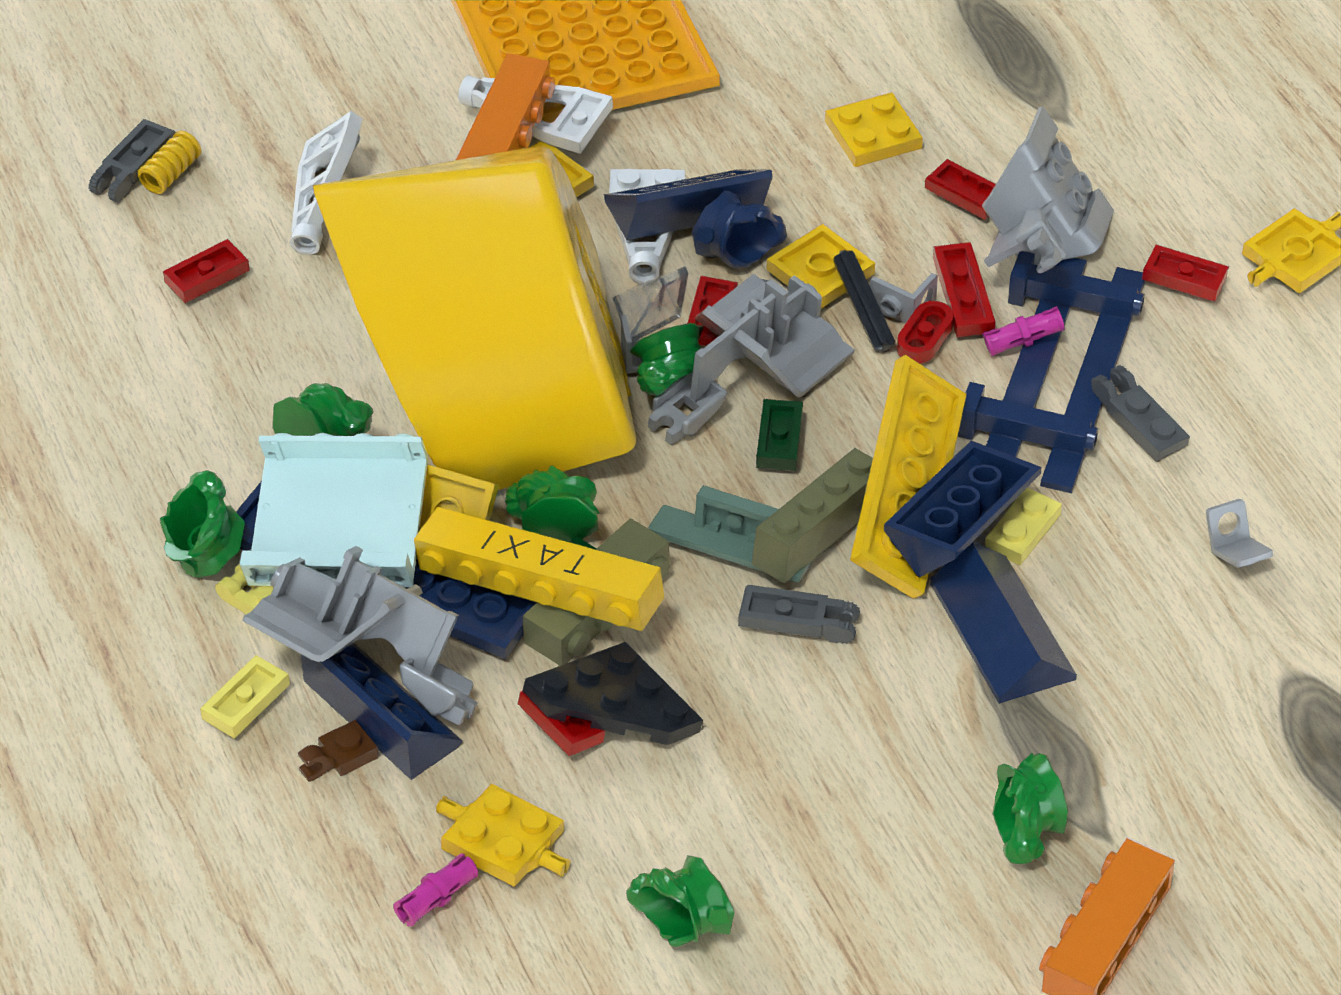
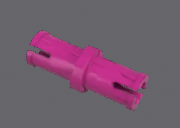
[983,306,1065,357]
[393,853,478,927]

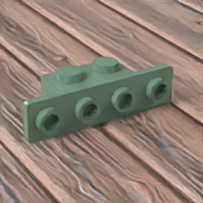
[648,485,812,582]

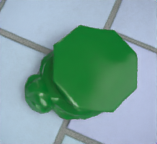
[630,323,704,395]
[272,383,374,436]
[505,465,600,542]
[160,470,245,578]
[992,753,1068,864]
[626,855,734,947]

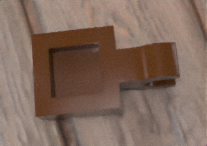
[298,720,378,781]

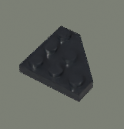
[522,642,703,745]

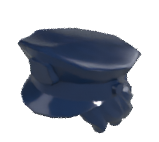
[692,190,788,269]

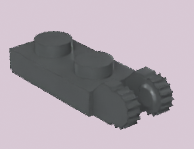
[88,119,176,203]
[1090,365,1190,461]
[738,585,860,644]

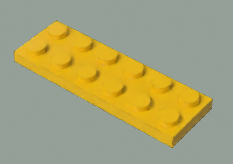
[850,355,966,599]

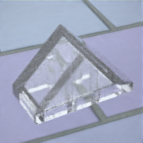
[612,266,689,343]

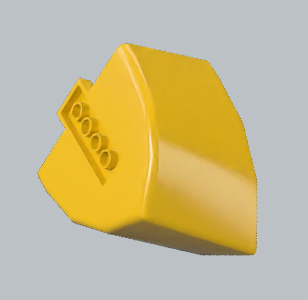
[313,146,636,490]

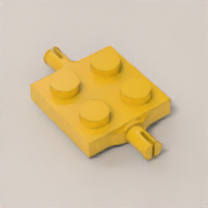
[1242,208,1341,294]
[436,783,571,887]

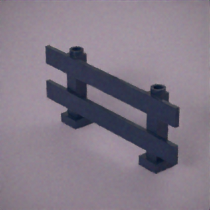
[957,251,1145,494]

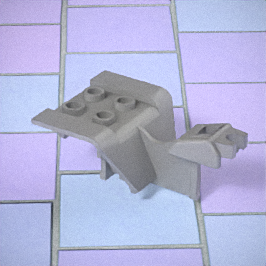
[982,106,1114,273]
[648,274,855,445]
[242,546,478,725]

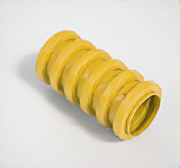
[138,130,202,194]

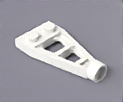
[458,75,613,154]
[290,111,363,255]
[609,169,685,284]

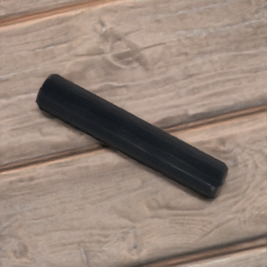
[833,250,895,353]

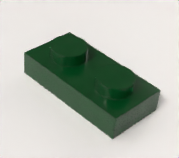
[756,399,803,471]

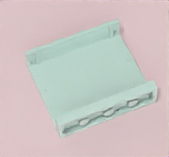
[240,433,428,587]

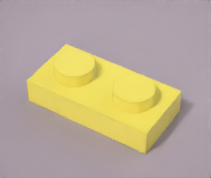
[985,488,1062,566]
[200,655,290,739]

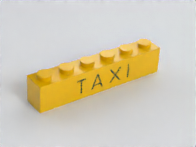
[414,507,665,631]

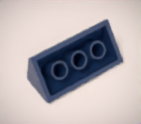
[604,169,773,240]
[884,440,1042,577]
[930,541,1077,704]
[300,643,463,780]

